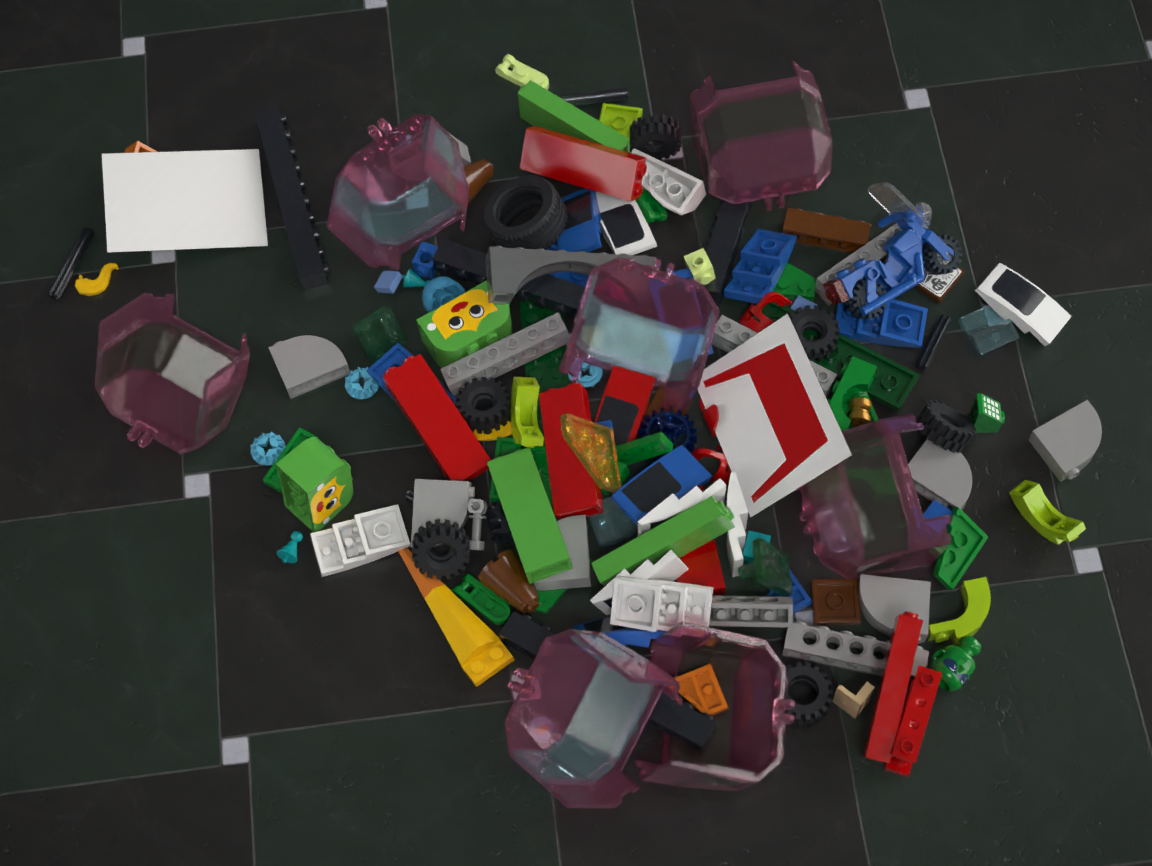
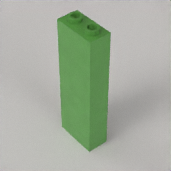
[518,80,630,153]
[487,447,573,584]
[591,496,735,586]

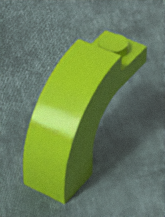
[511,377,544,448]
[1009,480,1086,545]
[927,577,991,645]

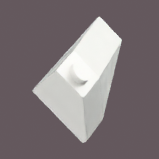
[631,148,706,215]

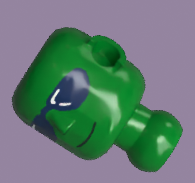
[929,635,981,692]

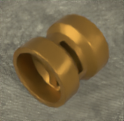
[848,397,872,427]

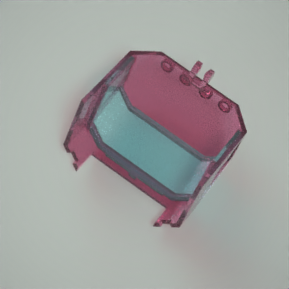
[327,113,469,270]
[559,257,720,412]
[505,629,683,808]

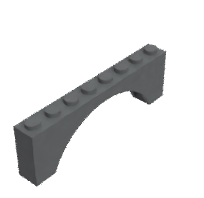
[485,246,658,312]

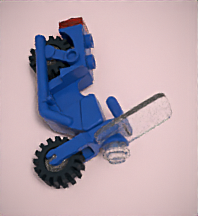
[823,182,962,319]

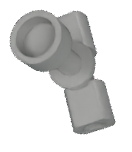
[468,499,488,550]

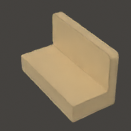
[833,682,875,719]

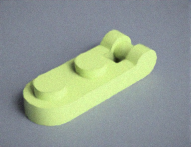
[495,54,549,90]

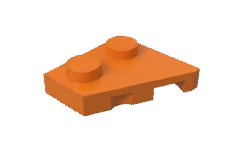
[669,664,729,716]

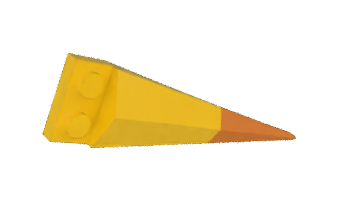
[398,547,514,687]

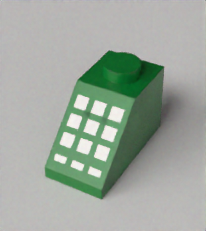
[970,393,1005,433]

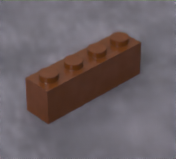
[782,208,871,253]

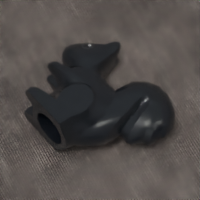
[486,500,514,544]

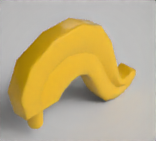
[75,263,119,296]

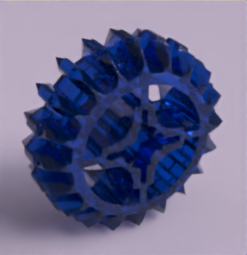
[638,407,698,462]

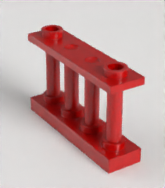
[884,665,942,778]

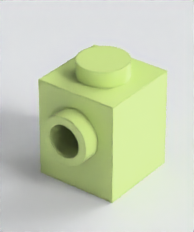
[684,248,716,287]

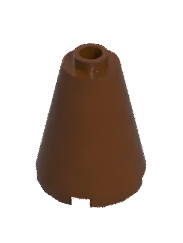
[437,159,494,210]
[478,550,540,613]

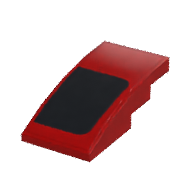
[594,365,656,455]

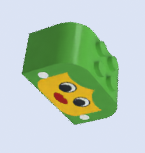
[416,280,512,368]
[276,437,353,533]

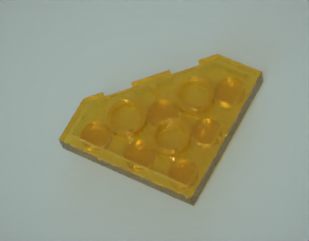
[560,413,621,493]

